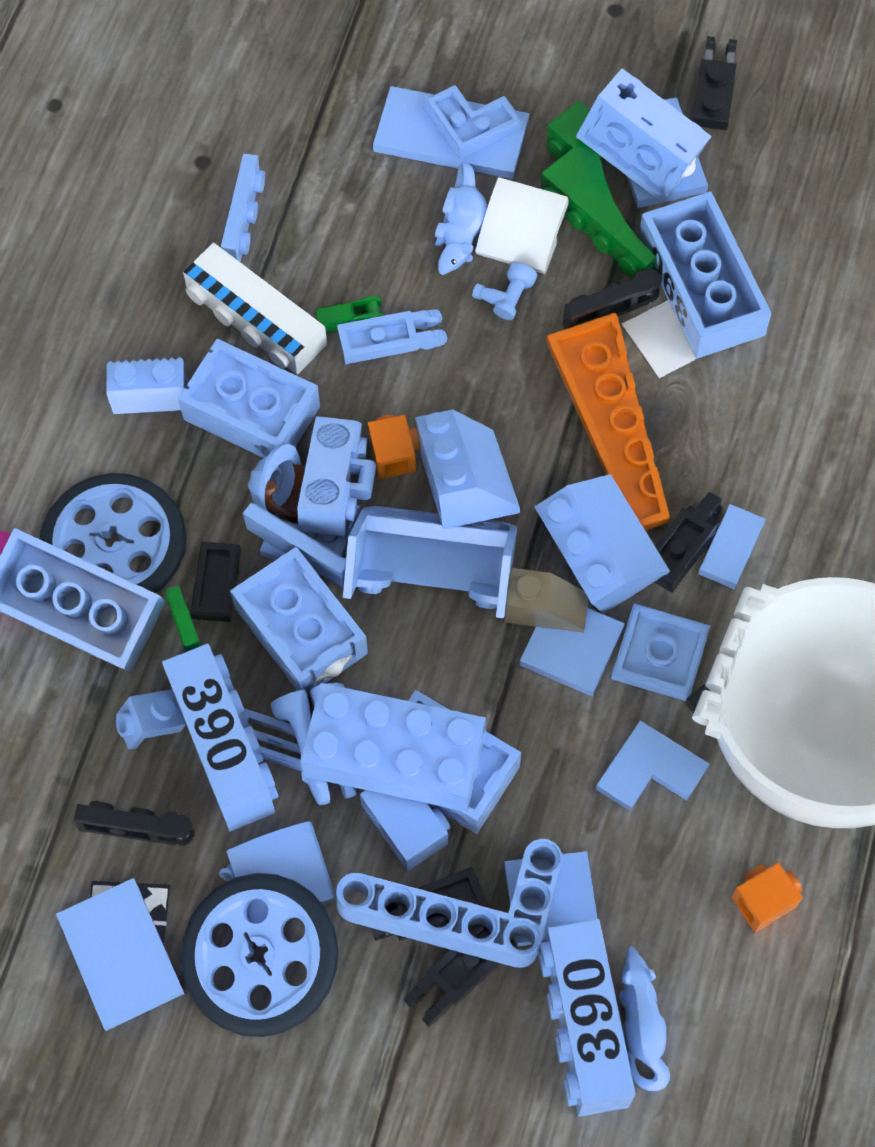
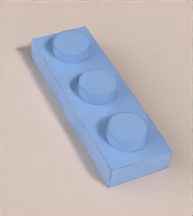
[221,153,265,262]

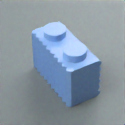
[107,357,189,414]

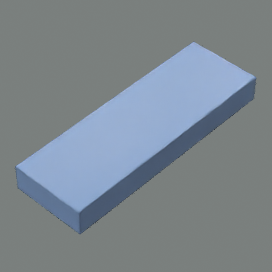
[243,503,346,588]

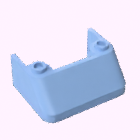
[343,506,517,618]

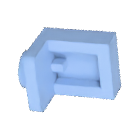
[116,689,186,750]

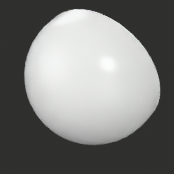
[692,577,875,828]

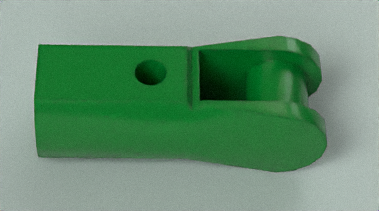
[315,296,385,334]

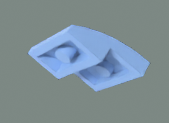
[226,821,336,924]

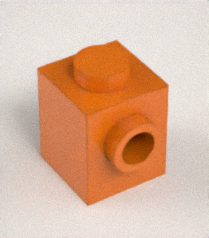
[368,415,420,480]
[731,862,803,933]

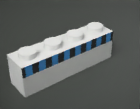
[183,242,327,375]

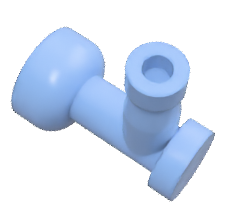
[472,262,538,320]

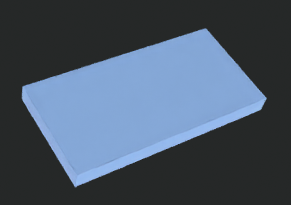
[373,86,530,179]

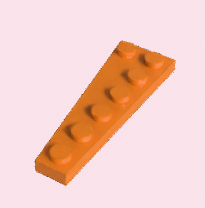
[546,313,670,531]

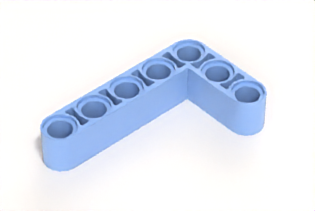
[336,839,562,968]

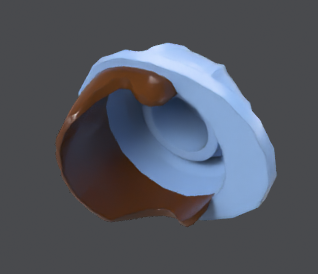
[248,443,305,518]

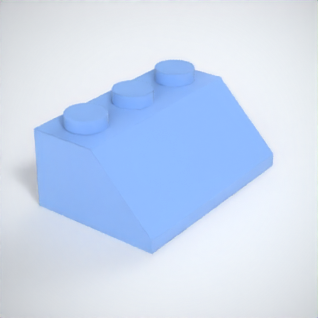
[415,409,520,529]
[535,474,670,614]

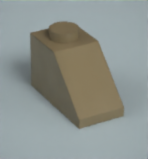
[505,568,588,633]

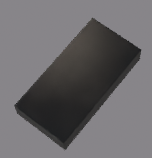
[190,542,241,622]

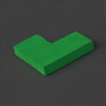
[164,585,201,652]

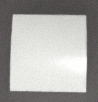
[476,177,569,274]

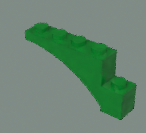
[541,100,656,277]

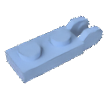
[337,309,447,364]

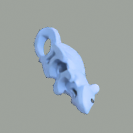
[435,163,488,275]
[619,946,670,1091]

